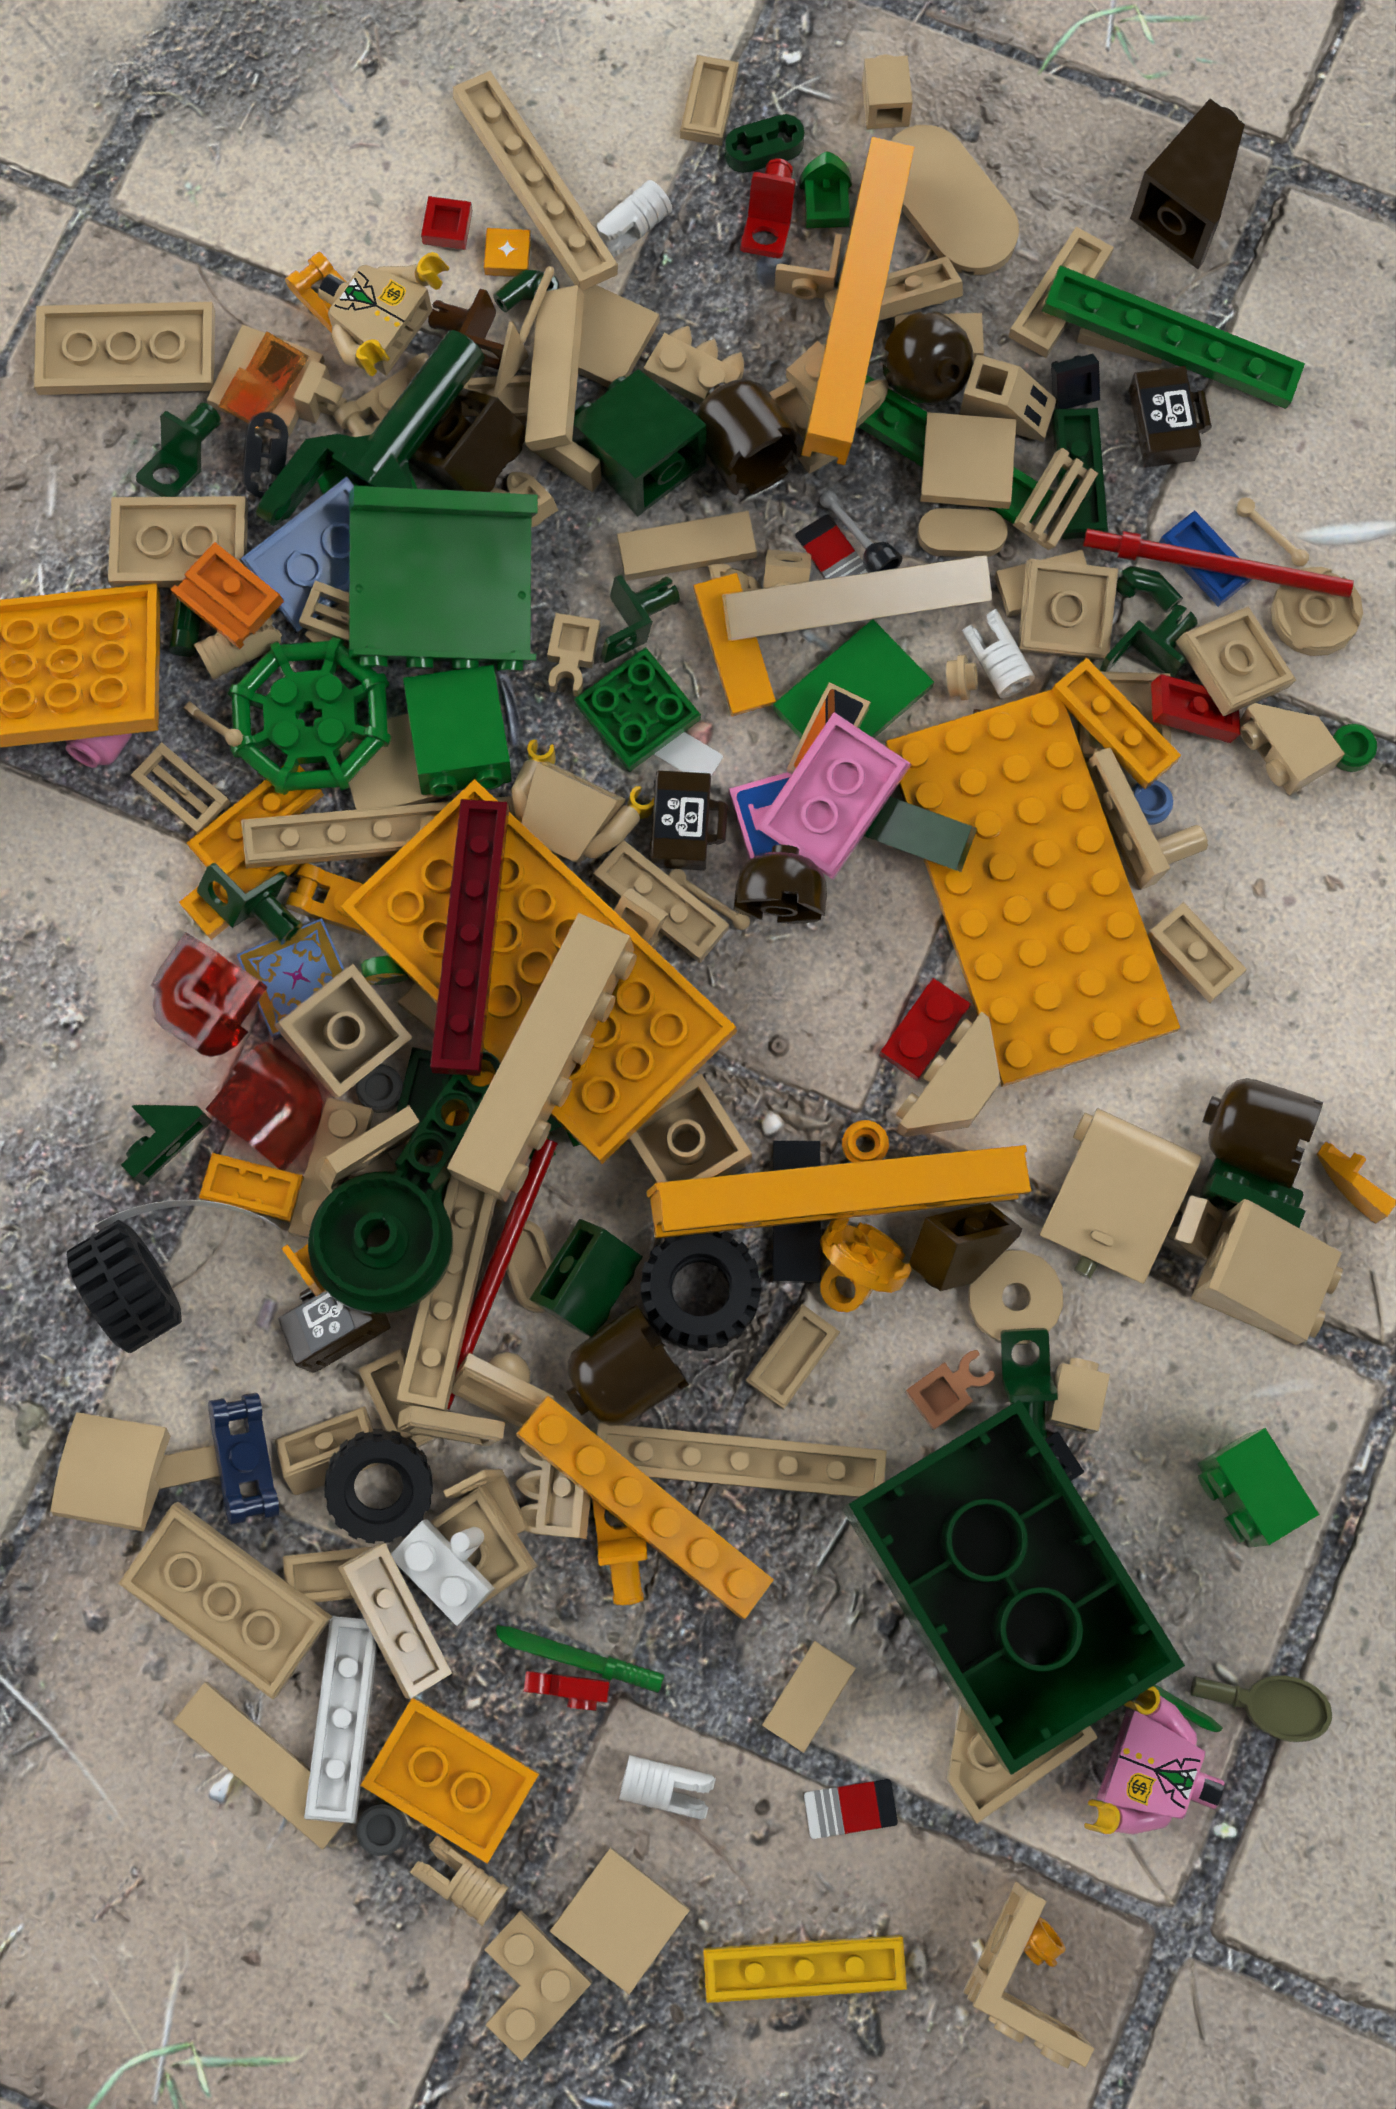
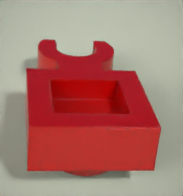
[523,1671,611,1711]

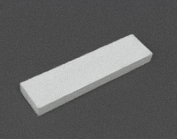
[304,1616,378,1824]

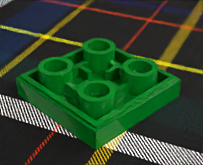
[574,647,701,772]

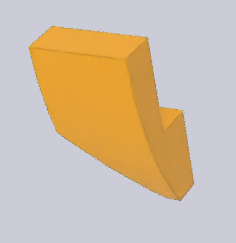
[1316,1142,1396,1224]

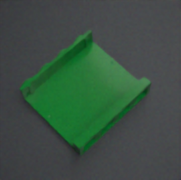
[349,486,538,672]

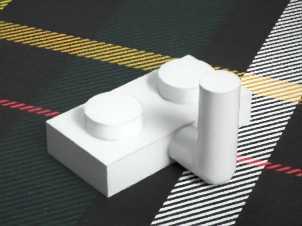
[391,1519,495,1626]

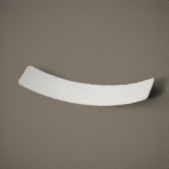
[94,1200,281,1231]

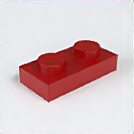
[1151,674,1241,743]
[879,978,971,1081]

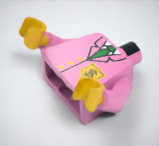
[1084,1686,1224,1835]

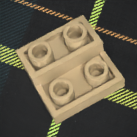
[51,1412,171,1532]

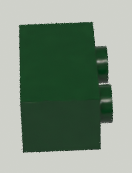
[529,1219,643,1337]

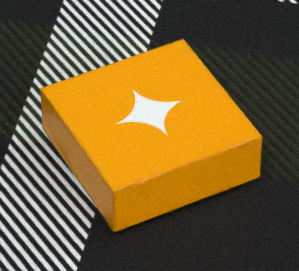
[484,228,531,277]

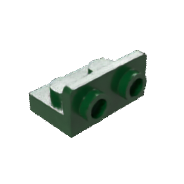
[1199,1158,1306,1228]

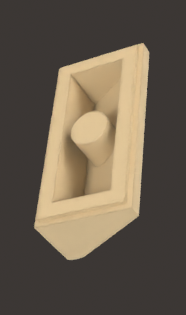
[275,1406,381,1495]

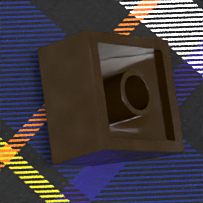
[409,388,526,492]

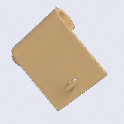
[1039,1108,1201,1284]

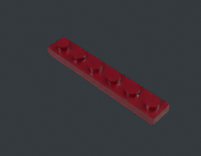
[430,799,509,1076]

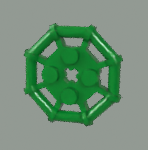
[228,637,392,795]

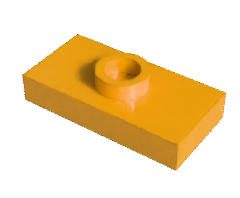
[199,1153,304,1223]

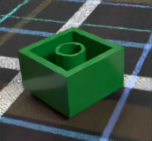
[1197,1428,1320,1548]

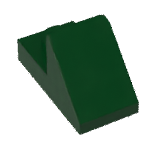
[121,1105,212,1186]

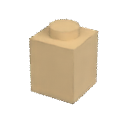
[862,54,913,130]
[1045,1358,1110,1434]

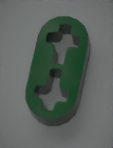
[725,114,805,173]

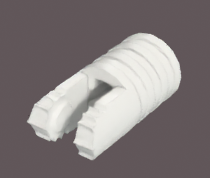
[596,180,673,257]
[962,609,1035,698]
[619,1755,716,1820]

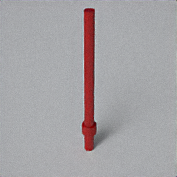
[1083,528,1354,598]
[447,1139,558,1410]

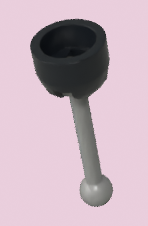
[820,490,903,573]

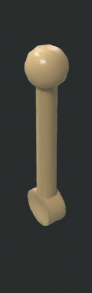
[1236,497,1309,566]
[183,701,243,747]
[668,869,750,930]

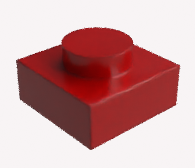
[421,196,473,250]

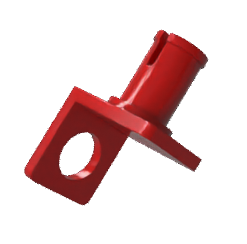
[740,159,796,259]

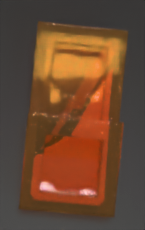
[218,331,309,429]

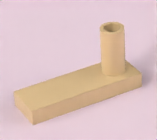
[1086,747,1208,890]

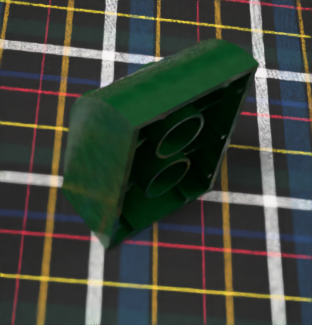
[842,1399,1185,1775]

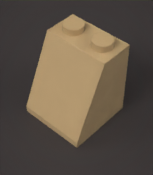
[1191,1199,1343,1345]

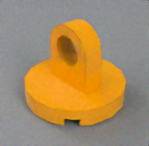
[820,1218,912,1313]

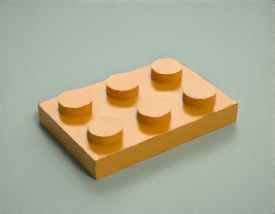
[360,1697,540,1864]

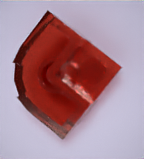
[150,932,268,1057]
[205,1042,323,1171]

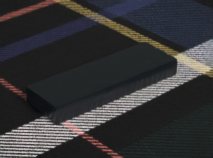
[773,1141,821,1283]

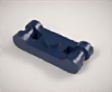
[208,1392,279,1525]

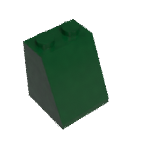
[572,369,706,517]

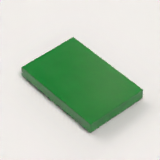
[773,619,934,739]

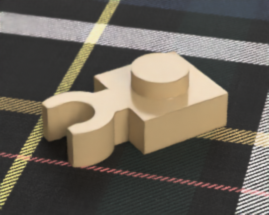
[547,613,601,697]

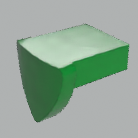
[799,151,852,228]

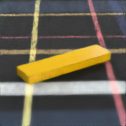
[703,1935,907,2003]

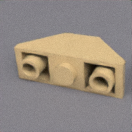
[896,1012,1001,1137]

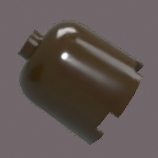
[696,379,804,495]
[1202,1078,1323,1189]
[566,1304,689,1426]

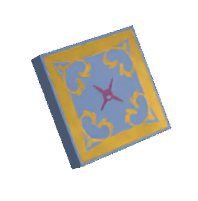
[237,918,344,1040]

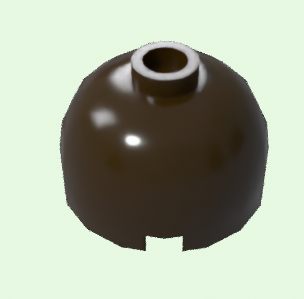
[883,311,974,405]
[734,845,827,924]

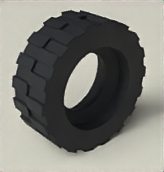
[324,1429,433,1544]

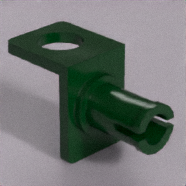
[136,403,221,497]
[600,575,680,663]
[1099,605,1198,678]
[197,863,303,945]
[1000,1328,1058,1439]

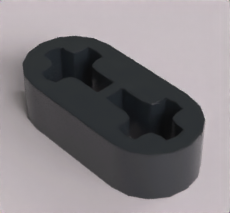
[242,412,288,498]

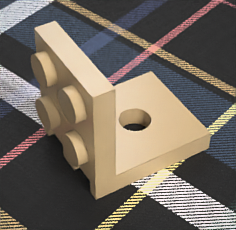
[319,1106,446,1248]
[963,1881,1095,2069]

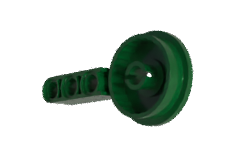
[308,1051,500,1314]

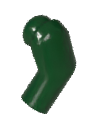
[493,270,560,312]
[1116,566,1183,613]

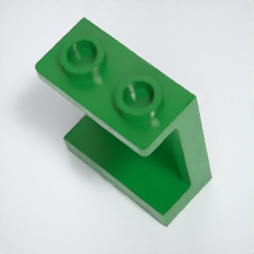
[403,665,512,797]

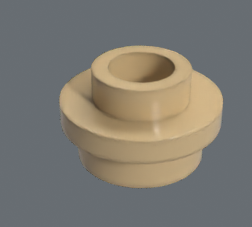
[946,654,978,700]

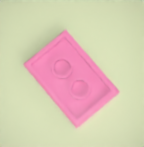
[756,712,911,880]

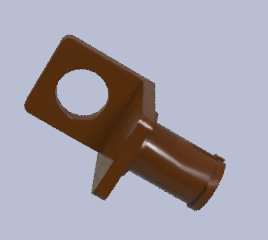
[428,289,504,370]

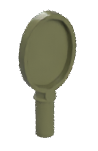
[1191,1675,1332,1742]

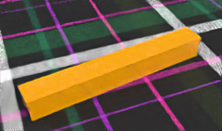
[801,137,915,465]
[647,1145,1031,1239]

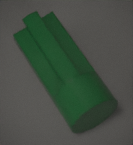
[169,599,201,657]

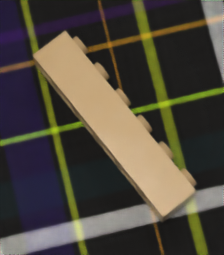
[447,913,637,1202]

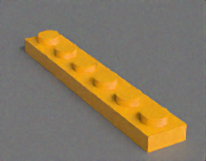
[516,1396,774,1619]

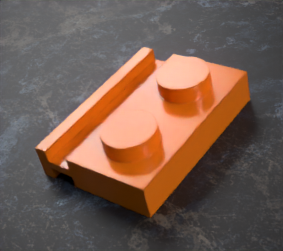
[170,542,284,649]

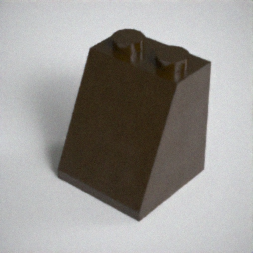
[1130,99,1245,269]

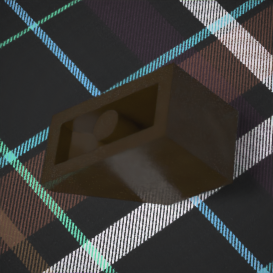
[909,1203,1023,1291]

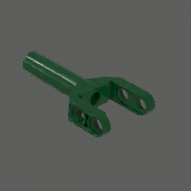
[256,330,485,526]

